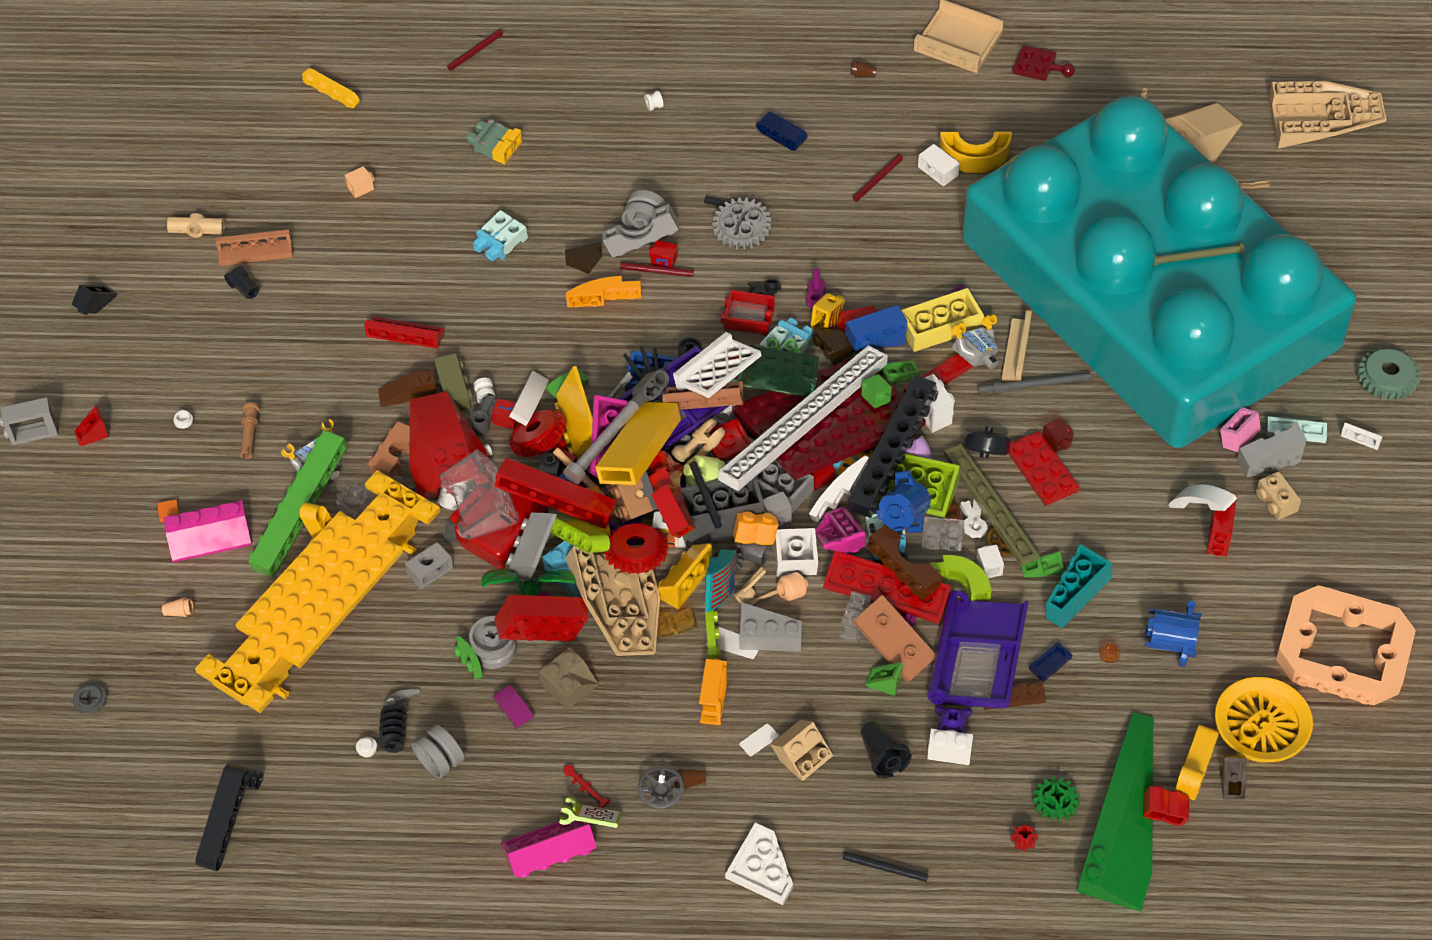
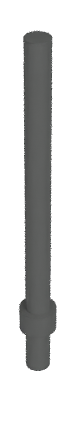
[977,372,1091,394]

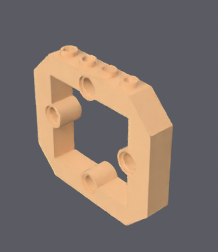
[1276,585,1416,706]

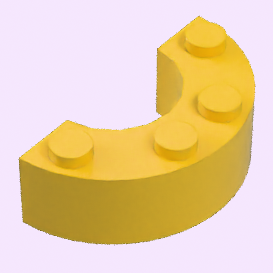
[939,131,1012,173]

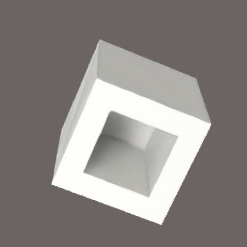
[976,545,1004,578]

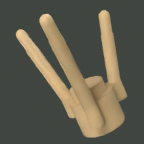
[734,567,778,606]

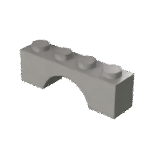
[603,204,679,258]

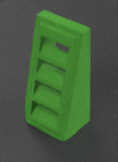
[879,360,921,385]

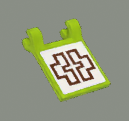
[559,796,622,828]

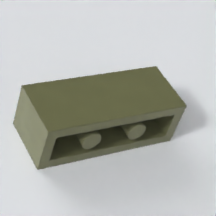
[434,353,473,411]

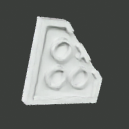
[725,823,793,905]

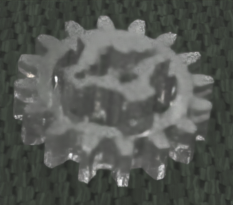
[335,482,377,519]

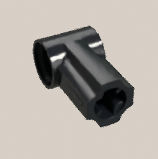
[224,265,260,299]

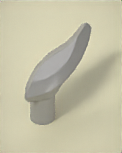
[383,689,420,706]

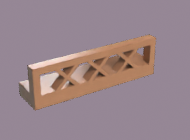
[215,229,293,266]
[663,382,743,410]

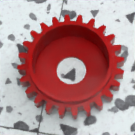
[509,409,567,458]
[604,523,668,574]

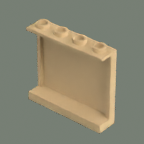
[914,0,1004,73]

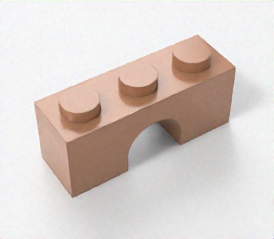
[368,421,410,478]

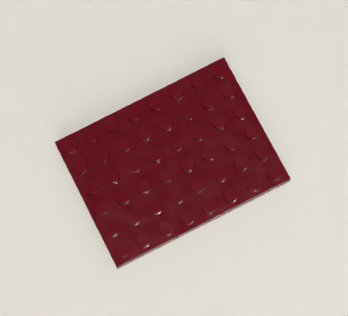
[732,357,926,481]

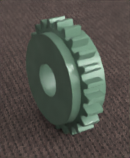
[1357,347,1421,401]

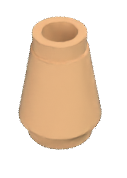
[162,597,194,617]

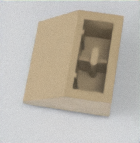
[770,720,833,781]

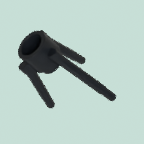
[623,346,659,381]

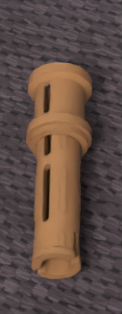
[240,402,260,459]

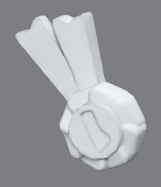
[960,499,987,538]

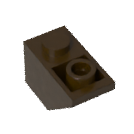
[812,327,853,365]

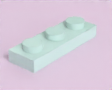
[1266,417,1327,443]

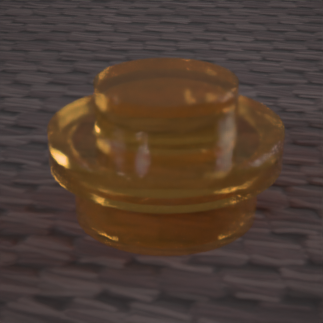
[1099,643,1120,663]

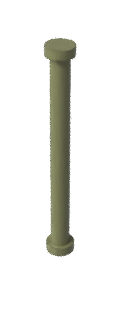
[1154,242,1245,266]

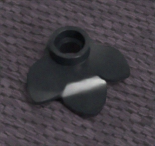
[747,279,781,295]

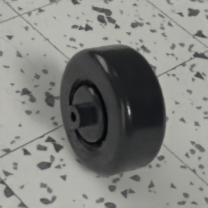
[963,426,1011,458]

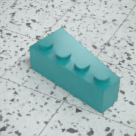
[1046,544,1112,628]

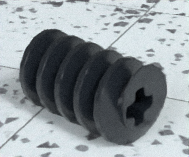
[378,705,407,753]

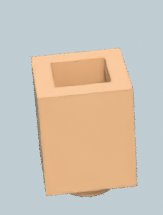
[345,166,375,198]

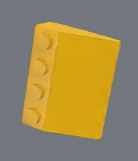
[554,366,593,461]

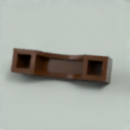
[867,525,943,600]

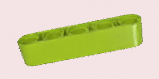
[550,512,610,553]

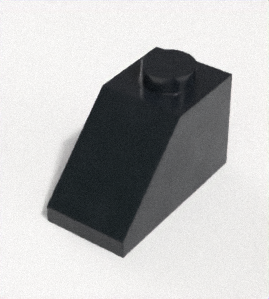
[72,285,117,315]

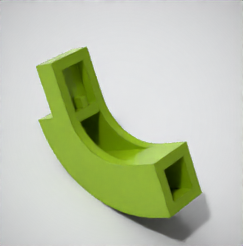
[929,555,992,602]

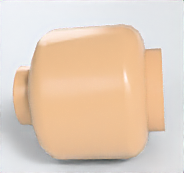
[777,572,808,601]

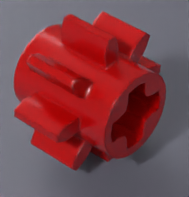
[1010,823,1038,852]

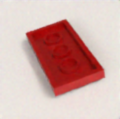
[1008,431,1080,506]

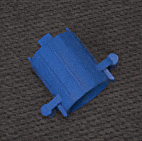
[877,471,931,533]
[1144,601,1202,667]

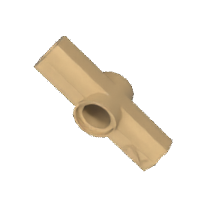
[167,213,225,238]

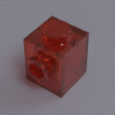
[1043,418,1074,453]

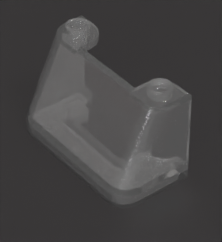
[439,450,519,540]

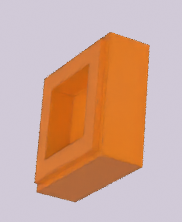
[157,499,179,523]

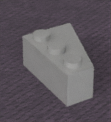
[740,602,802,652]

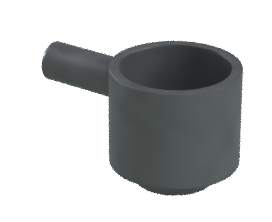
[741,543,772,567]

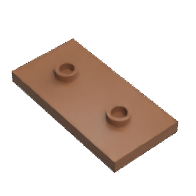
[852,595,936,683]

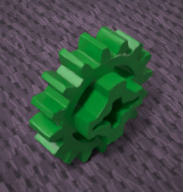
[1033,776,1080,822]

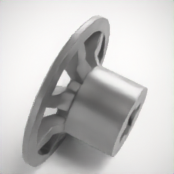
[638,766,684,809]

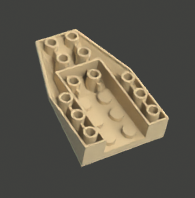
[1269,81,1387,149]
[1165,103,1242,163]
[565,545,660,656]

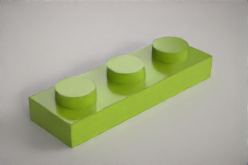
[705,610,721,660]

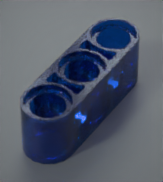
[756,112,808,151]

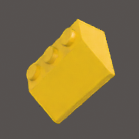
[658,543,712,610]

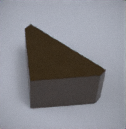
[564,242,602,274]

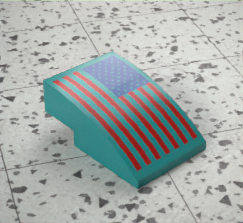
[705,549,736,612]

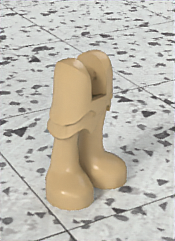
[671,418,725,466]

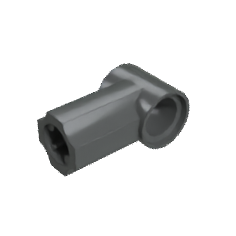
[471,396,497,435]

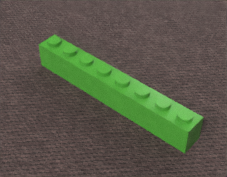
[248,430,348,578]

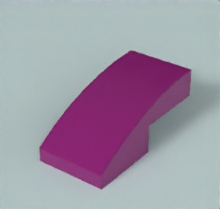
[492,685,534,729]

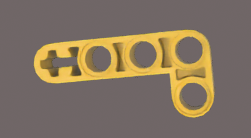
[1175,724,1219,801]

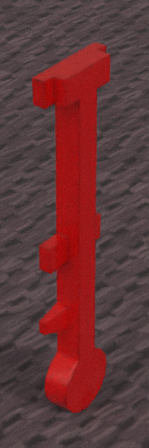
[563,765,611,808]

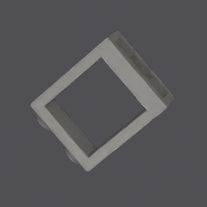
[0,398,58,445]

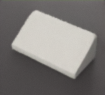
[1341,423,1382,450]

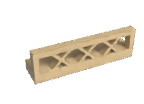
[1002,310,1032,382]

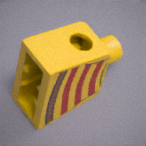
[810,294,845,333]

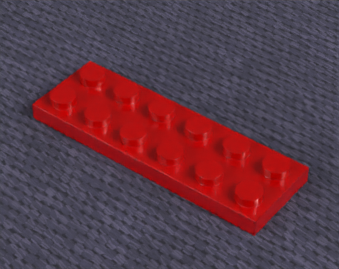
[823,551,951,624]

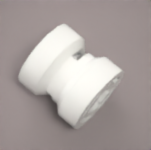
[474,378,496,403]

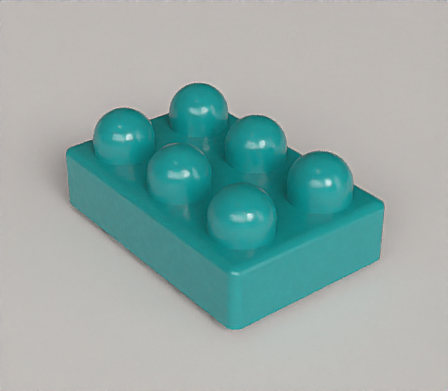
[962,95,1356,448]

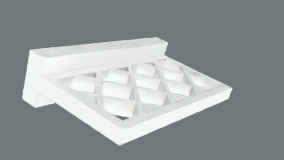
[673,332,762,398]

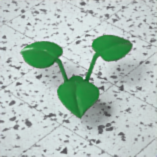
[481,549,576,596]

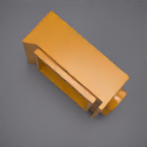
[699,659,727,725]

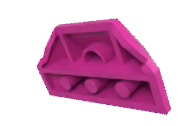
[815,506,865,553]

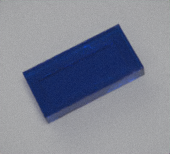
[1029,642,1073,682]

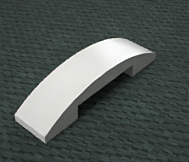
[1168,485,1237,511]

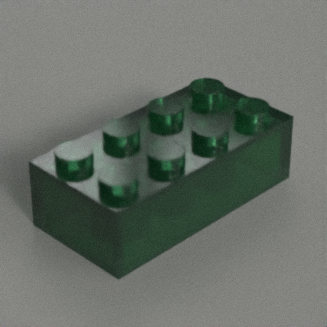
[737,344,819,396]

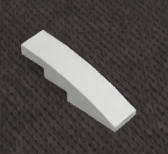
[509,370,549,426]
[809,456,869,523]

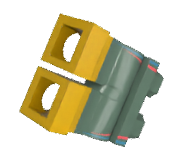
[467,119,522,165]

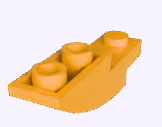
[566,276,641,307]

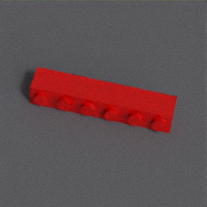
[494,458,617,529]

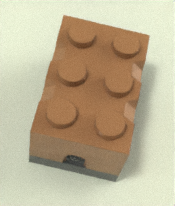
[605,472,658,523]

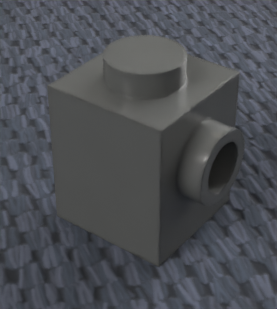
[538,453,563,477]

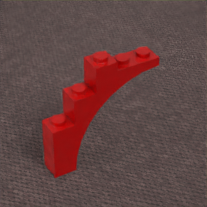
[649,450,696,538]

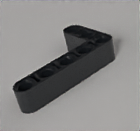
[195,764,263,872]

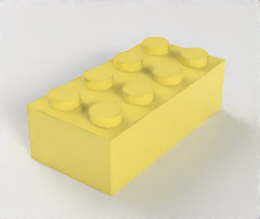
[901,288,984,352]

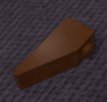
[378,369,437,407]

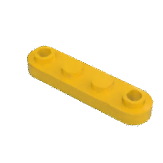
[302,68,360,108]

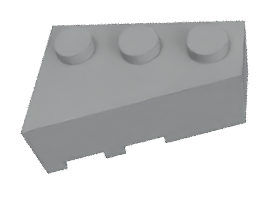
[1237,421,1307,478]

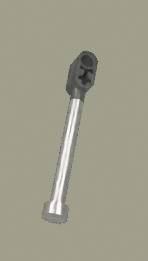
[563,370,669,484]

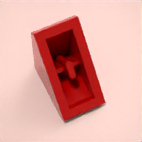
[74,406,109,446]

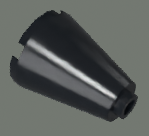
[860,721,912,779]

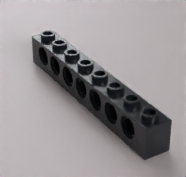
[848,375,939,518]

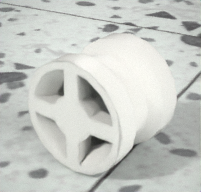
[644,91,664,111]

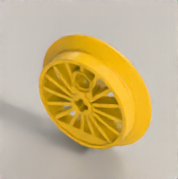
[1215,677,1313,762]

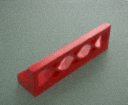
[364,316,445,349]

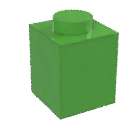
[861,374,892,408]

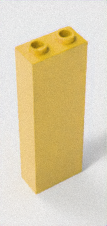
[596,402,681,485]

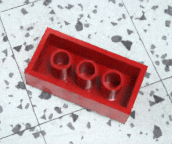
[494,595,589,642]

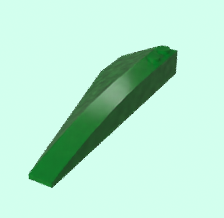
[1077,712,1153,912]

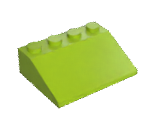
[869,454,960,518]

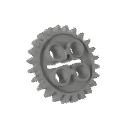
[712,197,772,250]

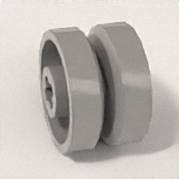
[622,190,666,230]
[469,616,516,669]
[411,724,464,779]

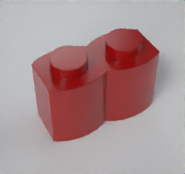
[1143,785,1189,826]

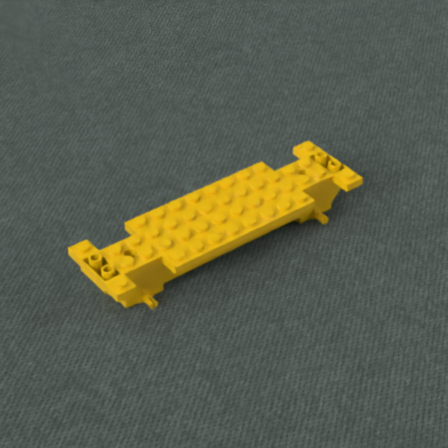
[195,470,440,713]

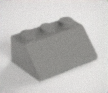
[506,513,557,581]

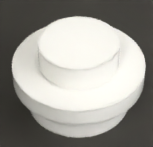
[174,410,193,429]
[356,737,377,757]

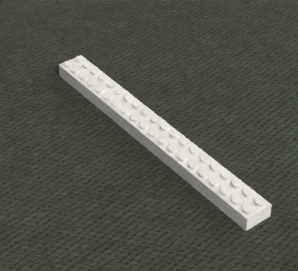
[718,345,888,491]

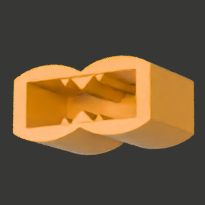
[733,511,778,545]

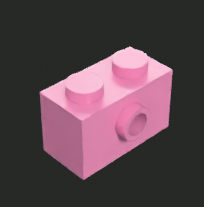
[1220,407,1261,452]

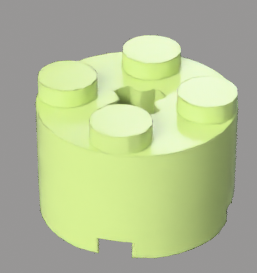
[683,455,725,487]

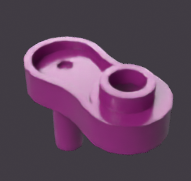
[806,268,826,309]

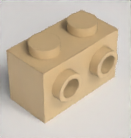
[1256,472,1301,520]

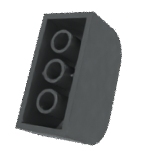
[681,476,765,545]

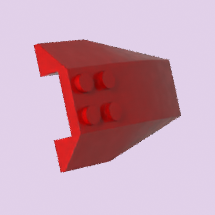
[409,391,495,499]

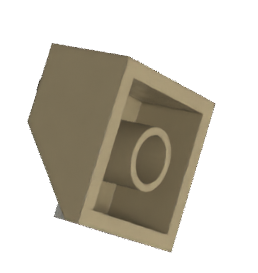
[539,647,598,710]

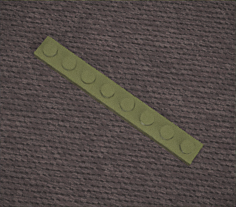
[944,444,1039,566]

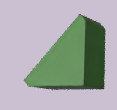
[865,662,903,696]

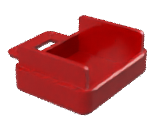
[450,485,549,569]

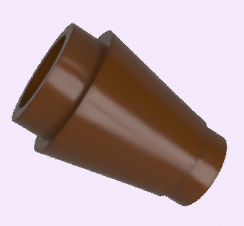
[850,60,877,78]
[674,769,706,789]

